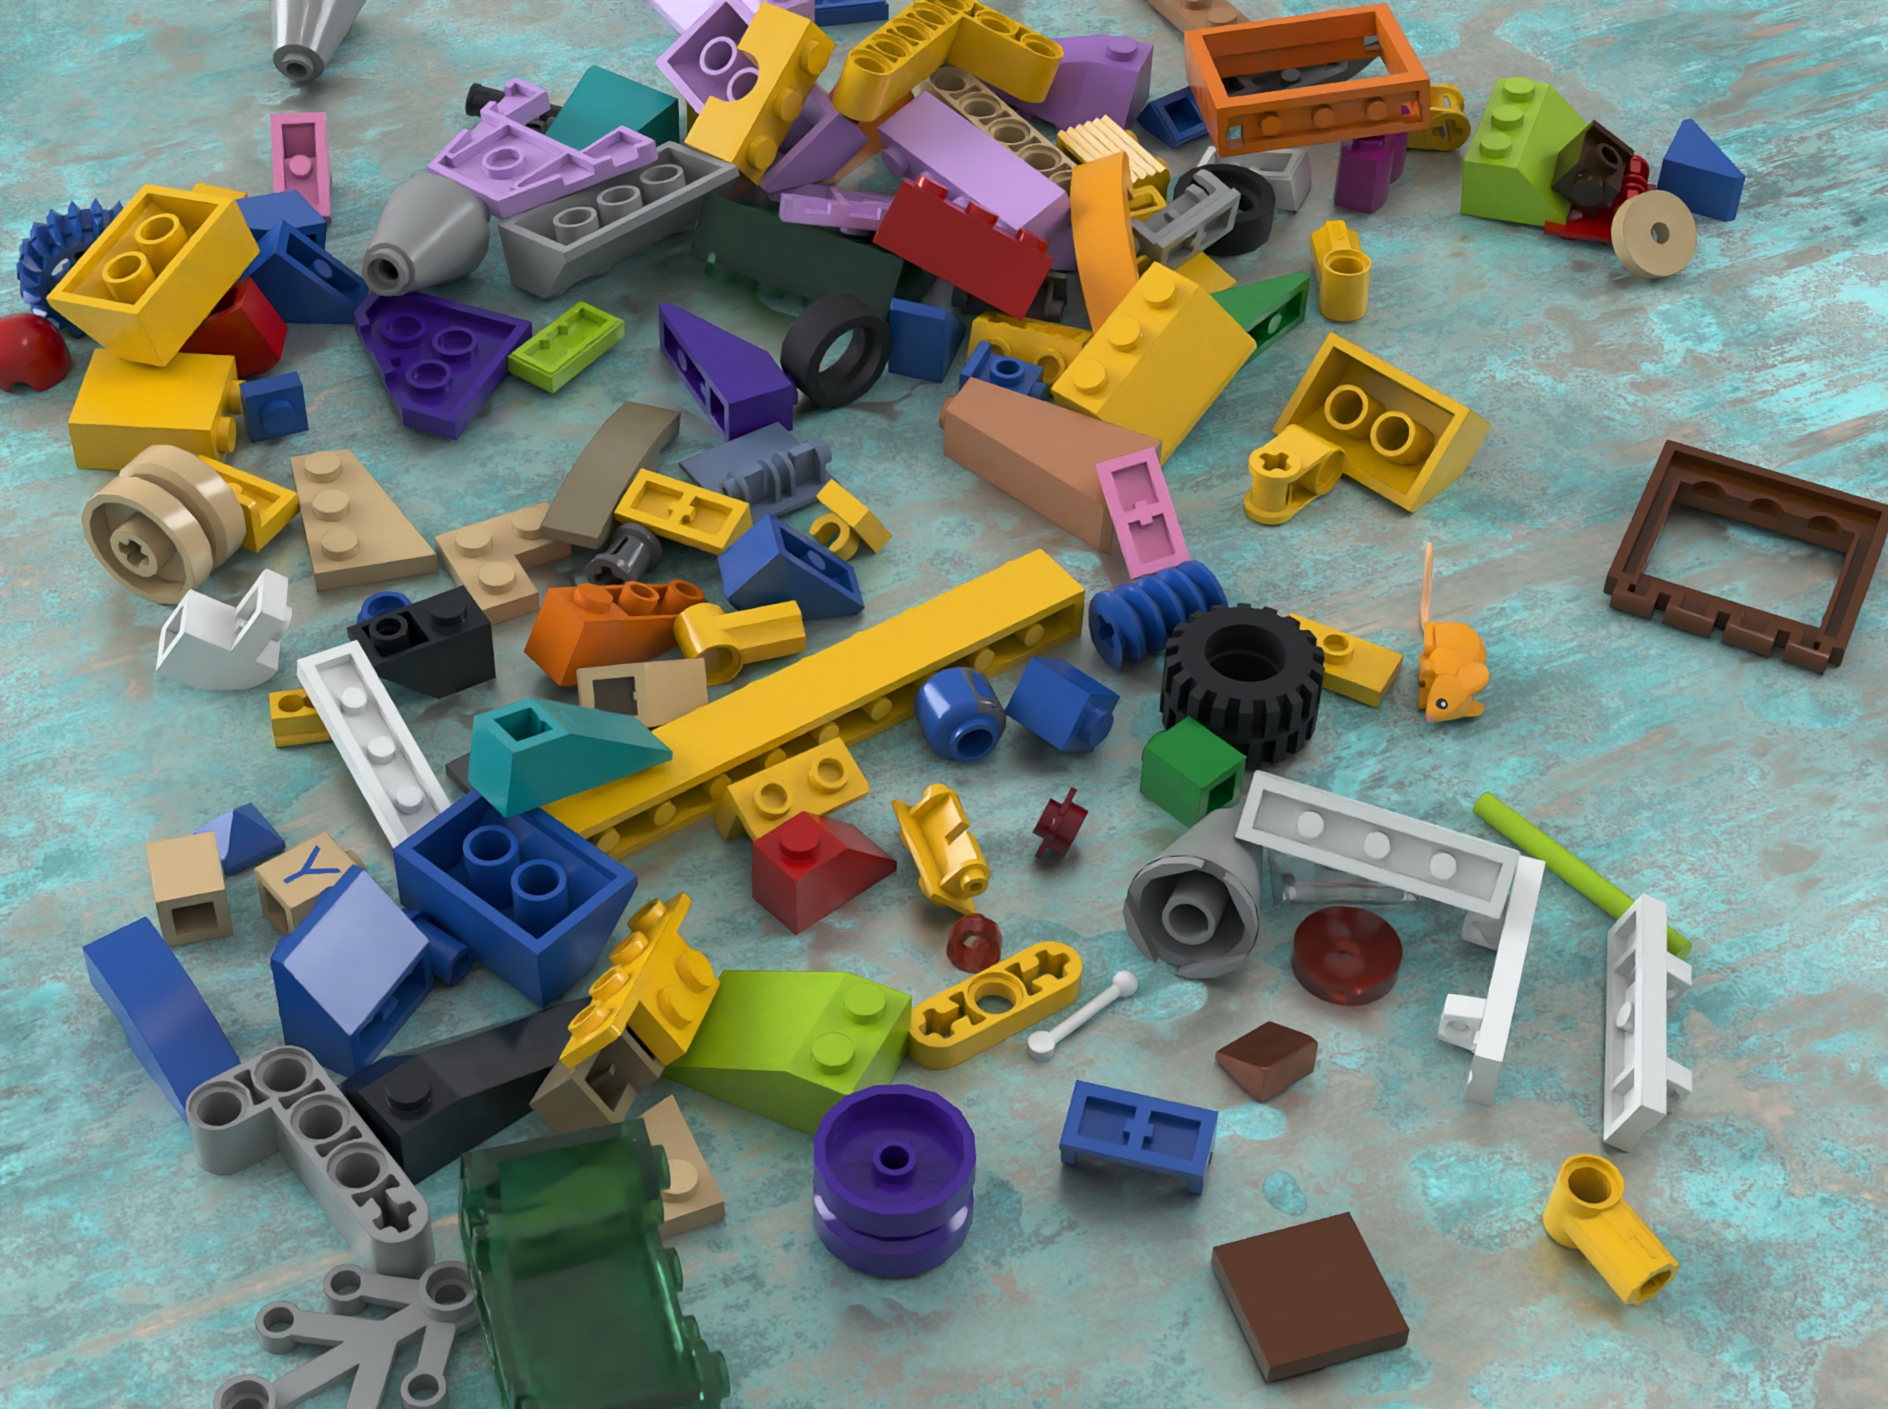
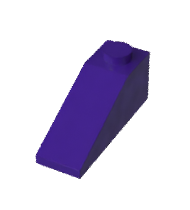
[658,302,798,443]

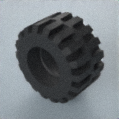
[1160,603,1325,768]

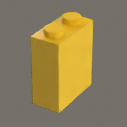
[68,349,246,471]

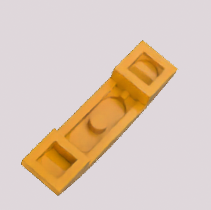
[1070,150,1140,335]

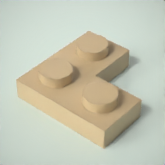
[434,501,572,626]

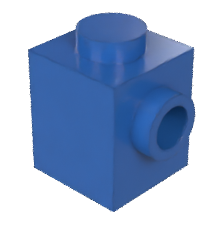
[1005,657,1121,752]

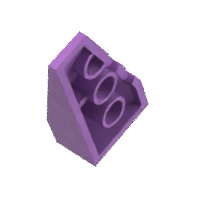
[973,34,1154,134]

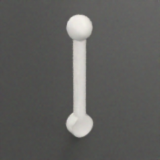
[1027,970,1139,1061]

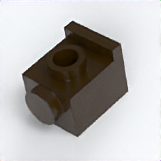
[1551,120,1635,218]

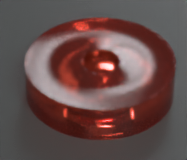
[1291,906,1403,1006]

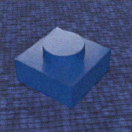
[239,371,309,443]

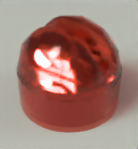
[946,913,1003,974]

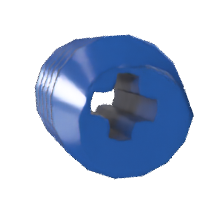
[1088,560,1229,669]

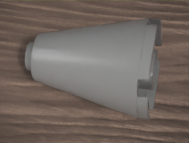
[269,0,367,81]
[1122,808,1263,979]

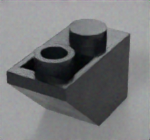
[347,585,496,699]

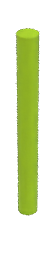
[1473,791,1692,960]

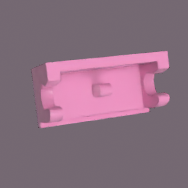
[1095,447,1191,583]

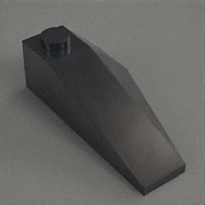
[336,996,593,1186]

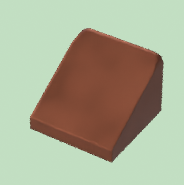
[1215,1021,1318,1103]

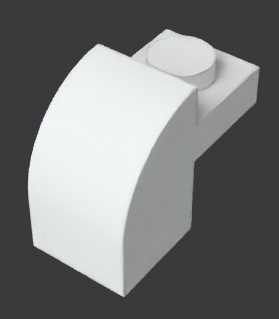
[156,568,292,691]

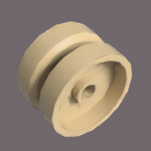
[81,445,247,604]

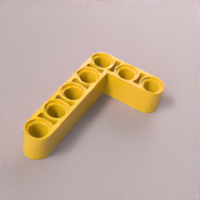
[831,0,1064,122]

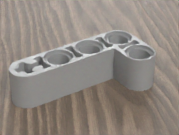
[185,1045,435,1280]

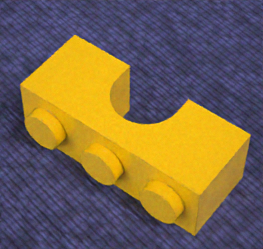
[684,1,836,186]

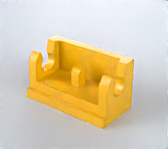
[614,468,753,568]

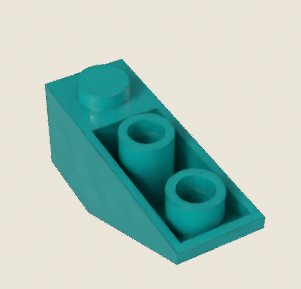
[468,697,673,819]

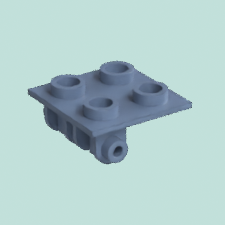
[679,422,842,526]

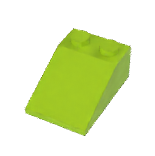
[661,970,912,1136]

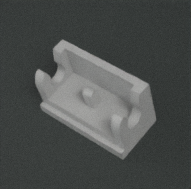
[1131,169,1241,271]

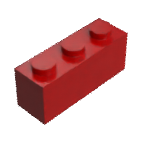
[872,174,1055,321]

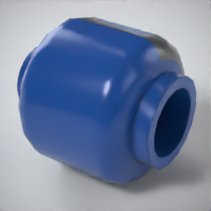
[914,667,1006,762]

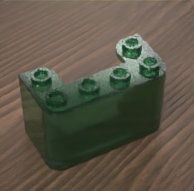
[458,1118,730,1409]

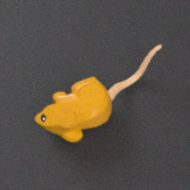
[1417,542,1490,723]

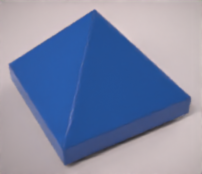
[193,802,286,877]

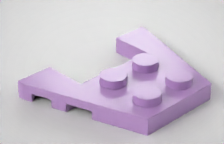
[427,76,658,220]
[767,182,895,236]

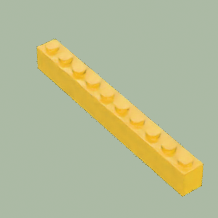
[540,548,1085,861]

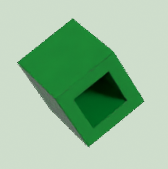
[1139,716,1246,829]

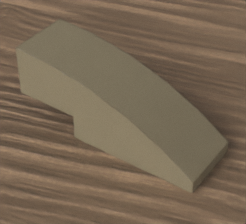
[529,1024,665,1157]

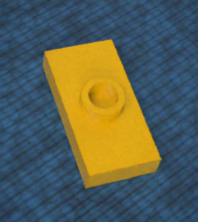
[1288,612,1404,708]

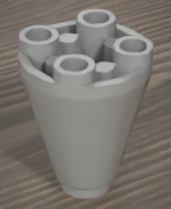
[362,172,491,296]

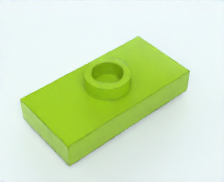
[507,300,625,394]

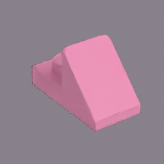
[270,112,333,223]

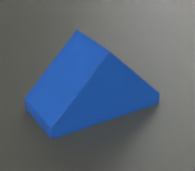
[1656,119,1746,222]
[888,298,967,384]

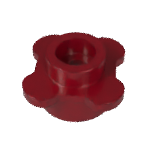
[1032,787,1088,859]

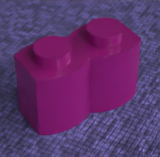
[1333,104,1411,214]

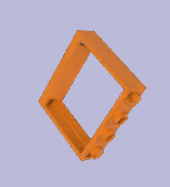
[1184,3,1430,158]

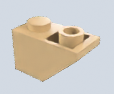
[576,658,708,727]

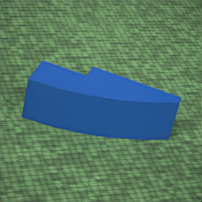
[82,916,241,1127]

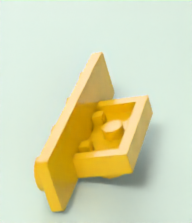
[559,891,721,1070]

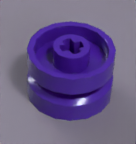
[813,1084,976,1277]

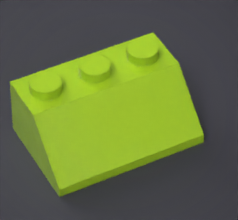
[1460,76,1588,226]

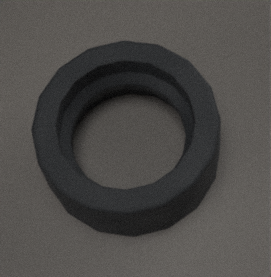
[1173,164,1276,256]
[780,292,892,408]

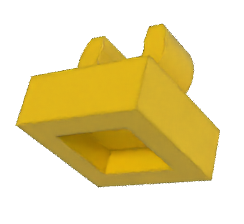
[809,479,892,561]

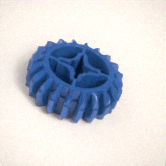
[16,198,123,338]

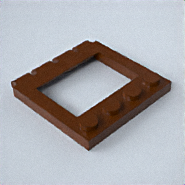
[1603,439,1888,674]

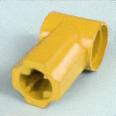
[1310,220,1372,322]
[673,600,806,686]
[1542,1154,1680,1307]

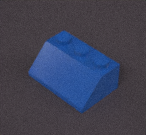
[392,788,638,1009]

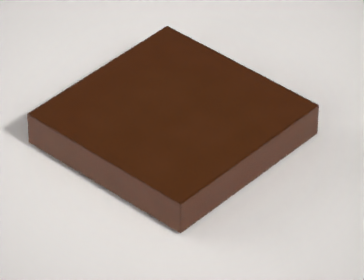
[1211,1212,1410,1383]

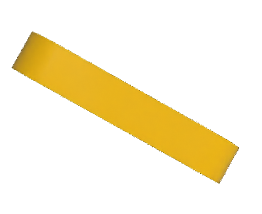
[908,941,1083,1070]

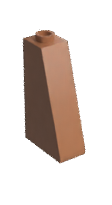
[939,377,1162,554]

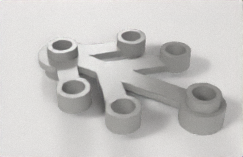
[213,1261,489,1409]

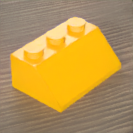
[46,184,260,367]
[1051,261,1257,467]
[1271,331,1492,513]

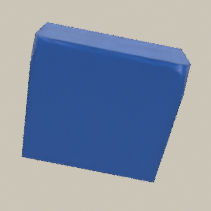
[1137,86,1209,149]

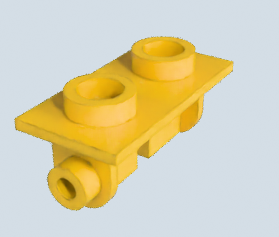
[891,783,991,919]

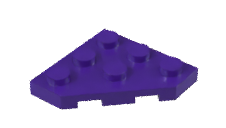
[353,291,533,440]

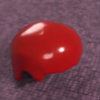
[0,313,72,392]

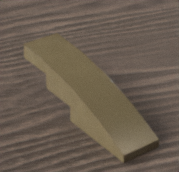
[539,401,681,550]

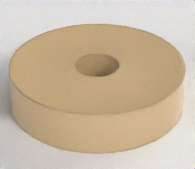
[1611,190,1697,280]

